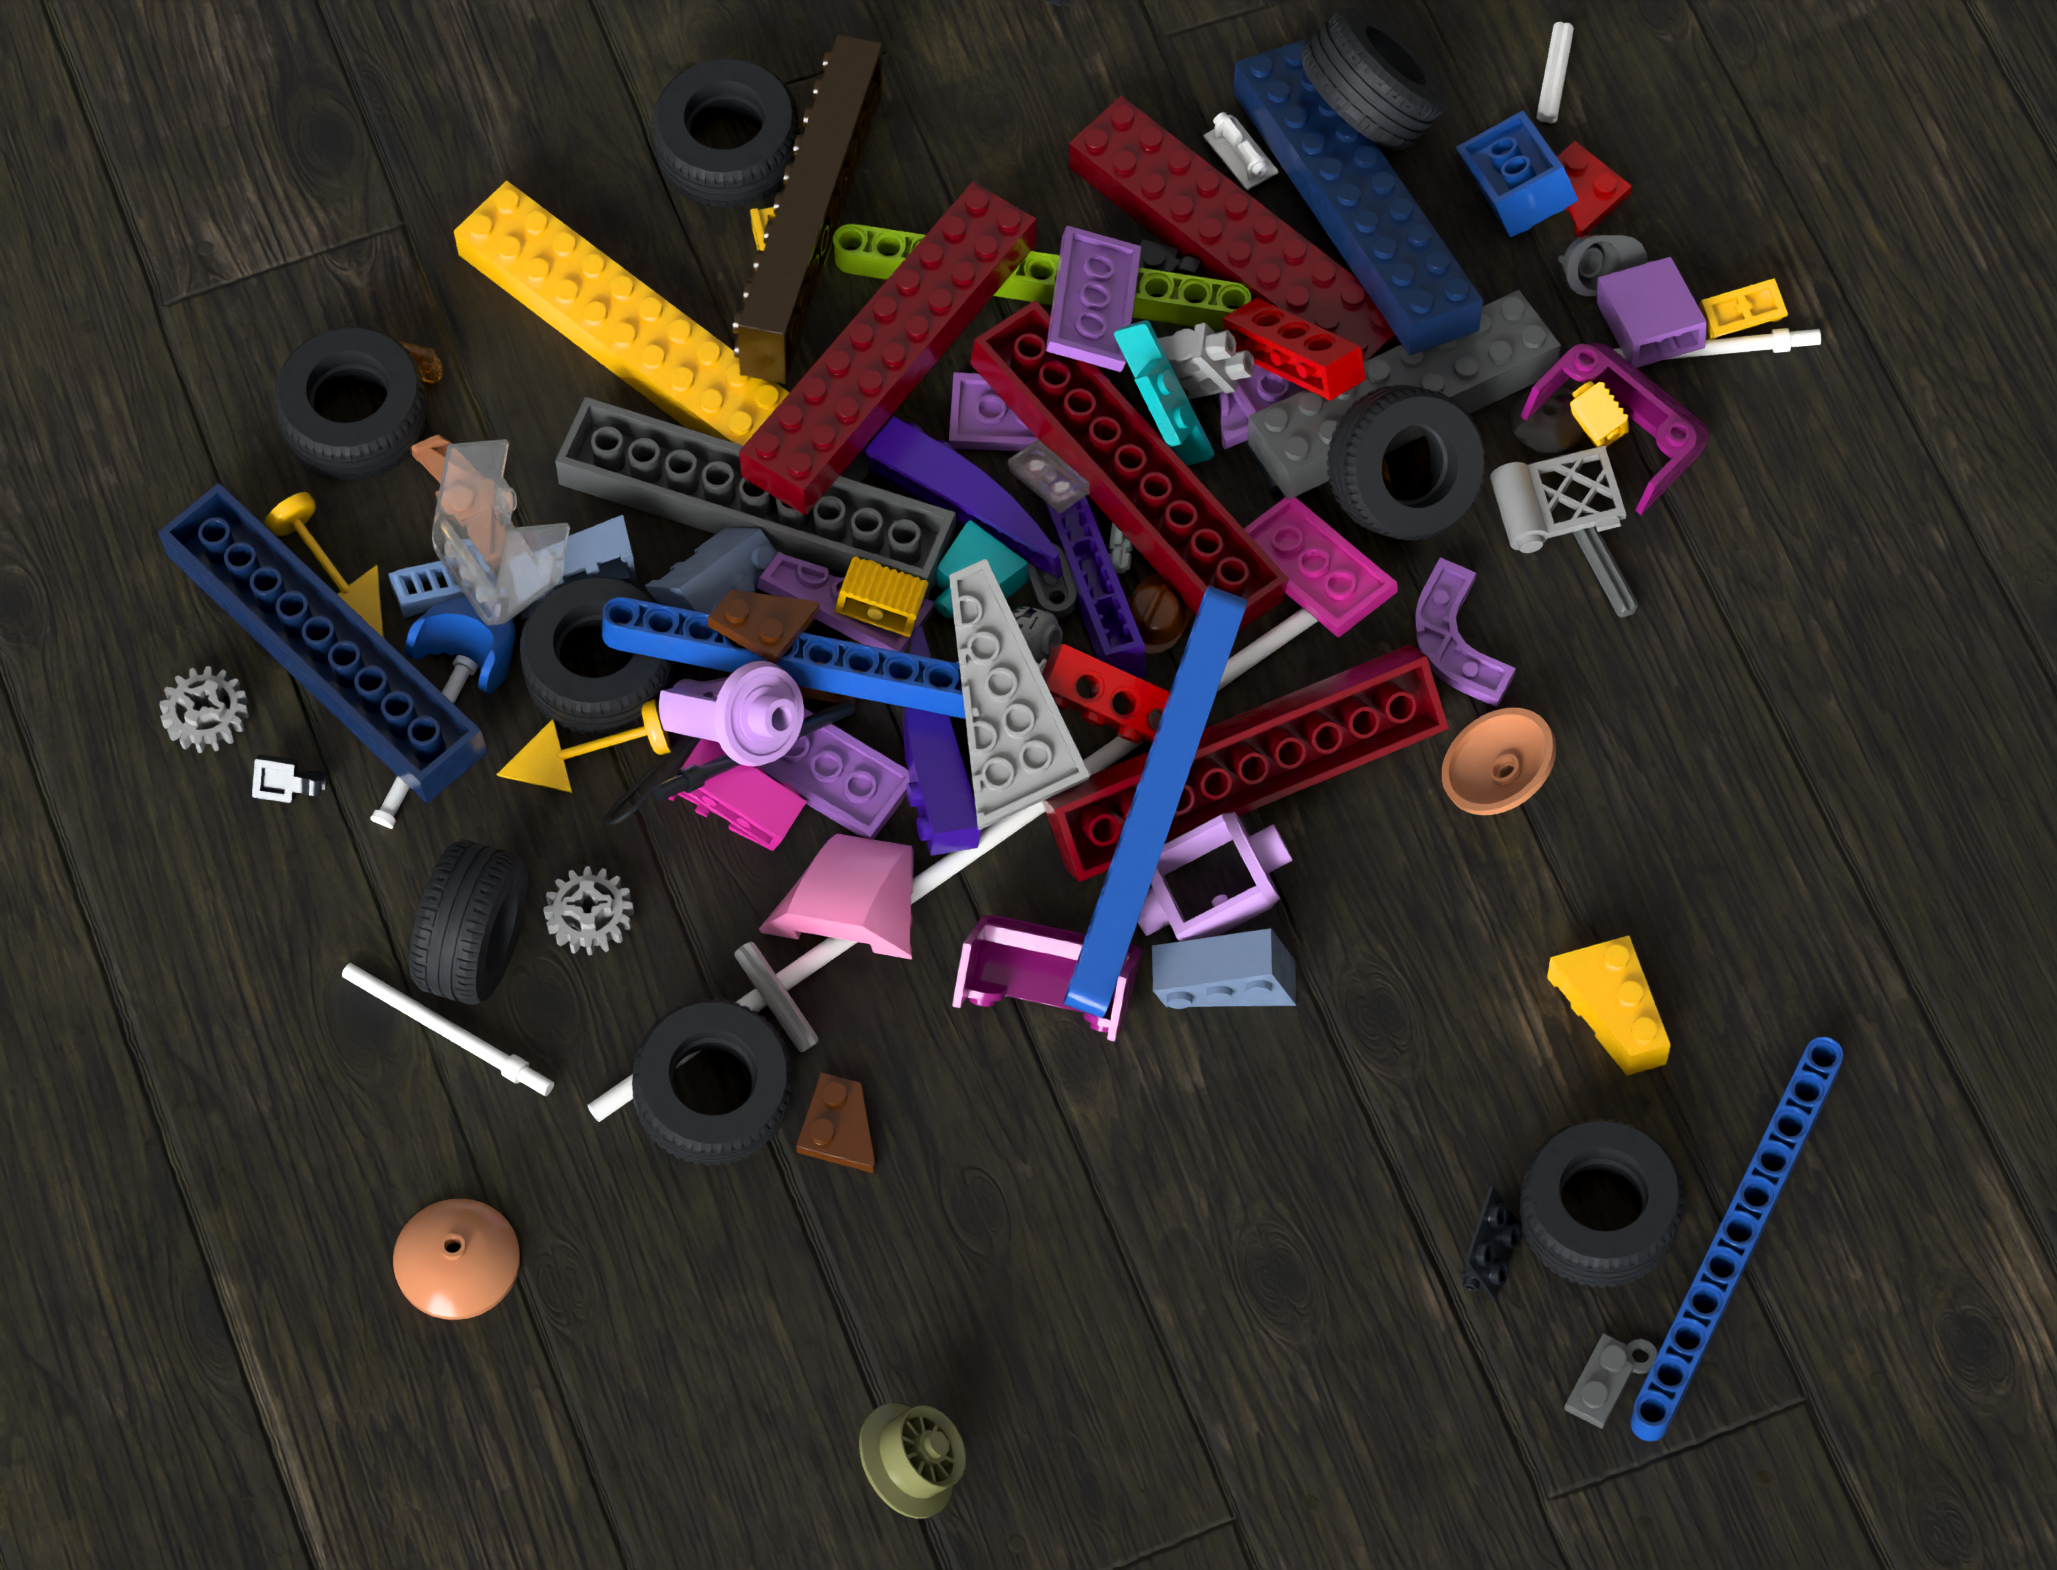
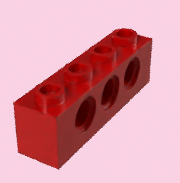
[1222,298,1366,401]
[1042,644,1170,745]

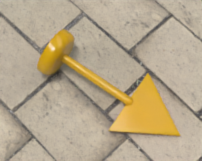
[264,492,384,638]
[497,698,671,793]

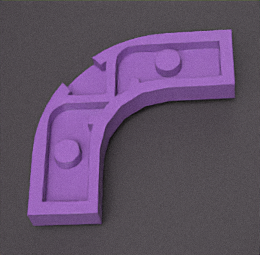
[1415,557,1516,708]

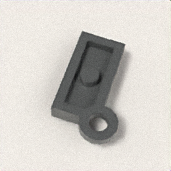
[1564,1333,1658,1429]

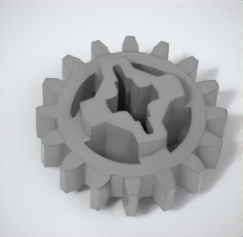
[159,666,249,753]
[544,867,634,955]

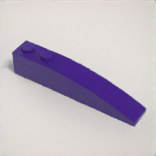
[865,416,1063,580]
[1039,475,1147,678]
[903,626,982,856]

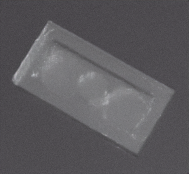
[1008,440,1090,514]

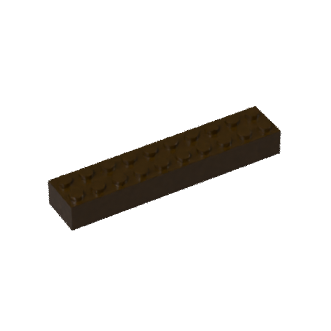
[733,34,882,384]

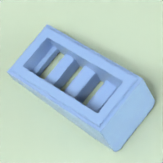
[388,556,479,619]

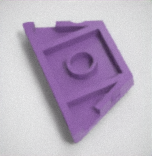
[1219,364,1306,449]

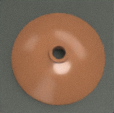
[1442,708,1556,815]
[393,1199,520,1320]

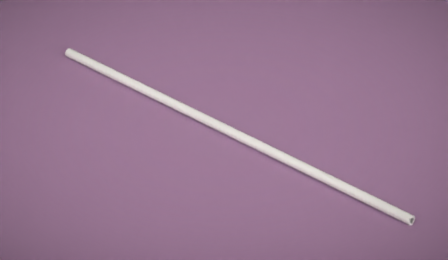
[588,608,1318,1122]

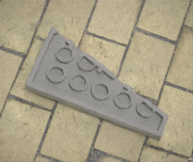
[949,559,1090,830]

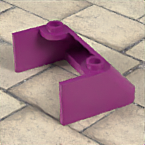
[1520,343,1709,515]
[952,915,1142,1041]

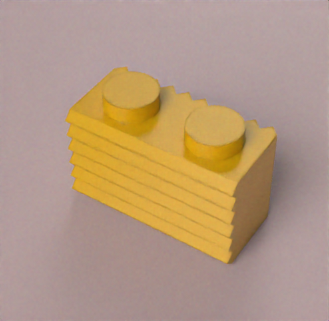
[1570,381,1630,448]
[834,556,929,637]

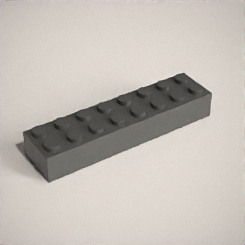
[1247,290,1561,500]

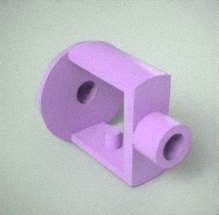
[659,661,804,766]
[1138,812,1293,942]

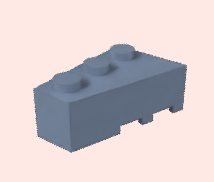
[509,515,638,619]
[645,527,778,640]
[1152,928,1296,1009]

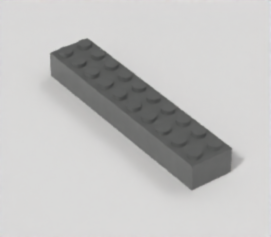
[555,397,957,600]

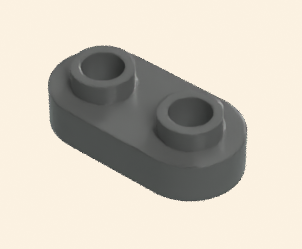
[1028,543,1077,619]

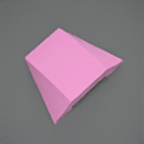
[759,834,914,959]

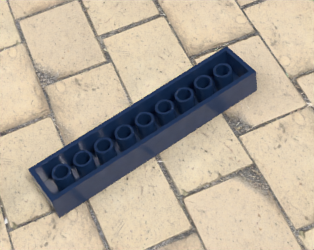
[1233,39,1483,355]
[158,483,488,804]

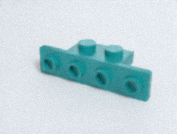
[1114,320,1214,466]

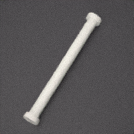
[371,655,478,829]

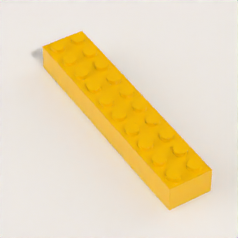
[454,180,789,446]

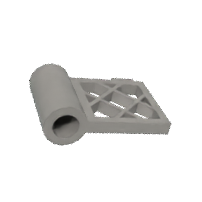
[1490,445,1626,553]

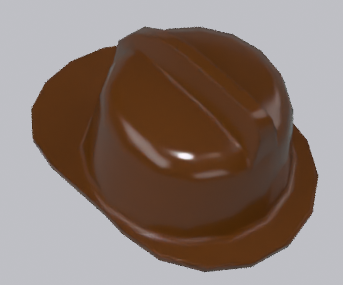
[1128,573,1194,655]

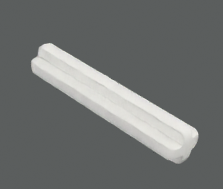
[1537,22,1574,124]

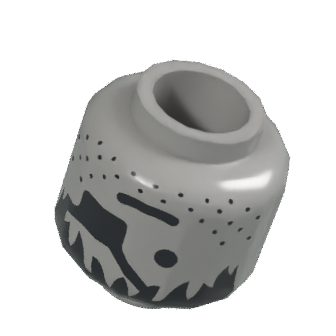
[1012,606,1063,662]

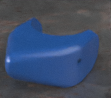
[405,591,516,694]

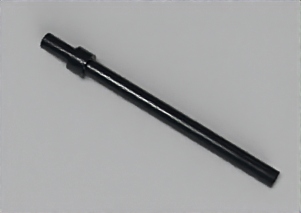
[653,699,854,801]

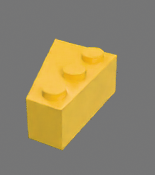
[1547,935,1671,1076]

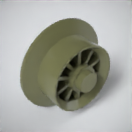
[859,1403,966,1519]

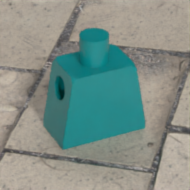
[933,520,1028,619]

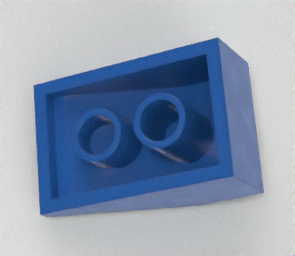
[1456,110,1579,238]

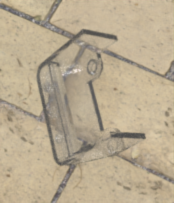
[432,439,570,626]

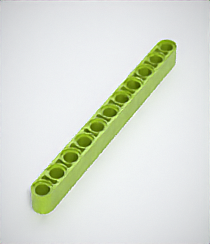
[833,224,1251,331]

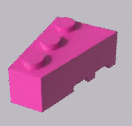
[668,738,807,851]

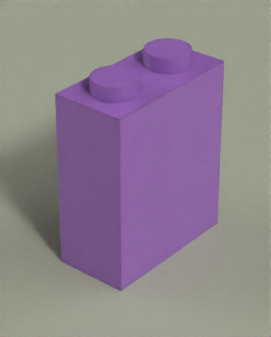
[1597,257,1706,368]

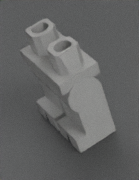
[1158,323,1254,400]

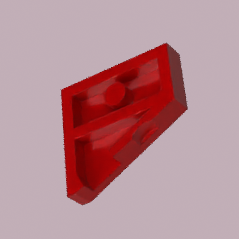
[1557,141,1632,238]

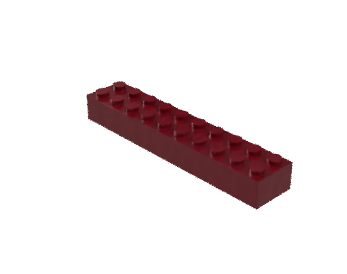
[1069,95,1402,362]
[739,181,1036,516]
[970,300,1289,633]
[1042,644,1449,882]

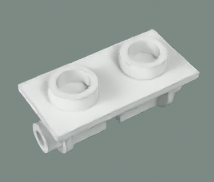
[1203,112,1278,191]

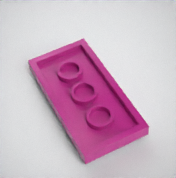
[1244,497,1398,638]

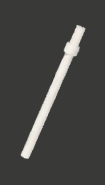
[1613,328,1821,360]
[342,963,554,1096]

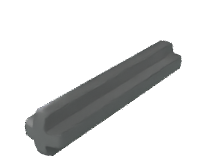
[1573,514,1638,618]

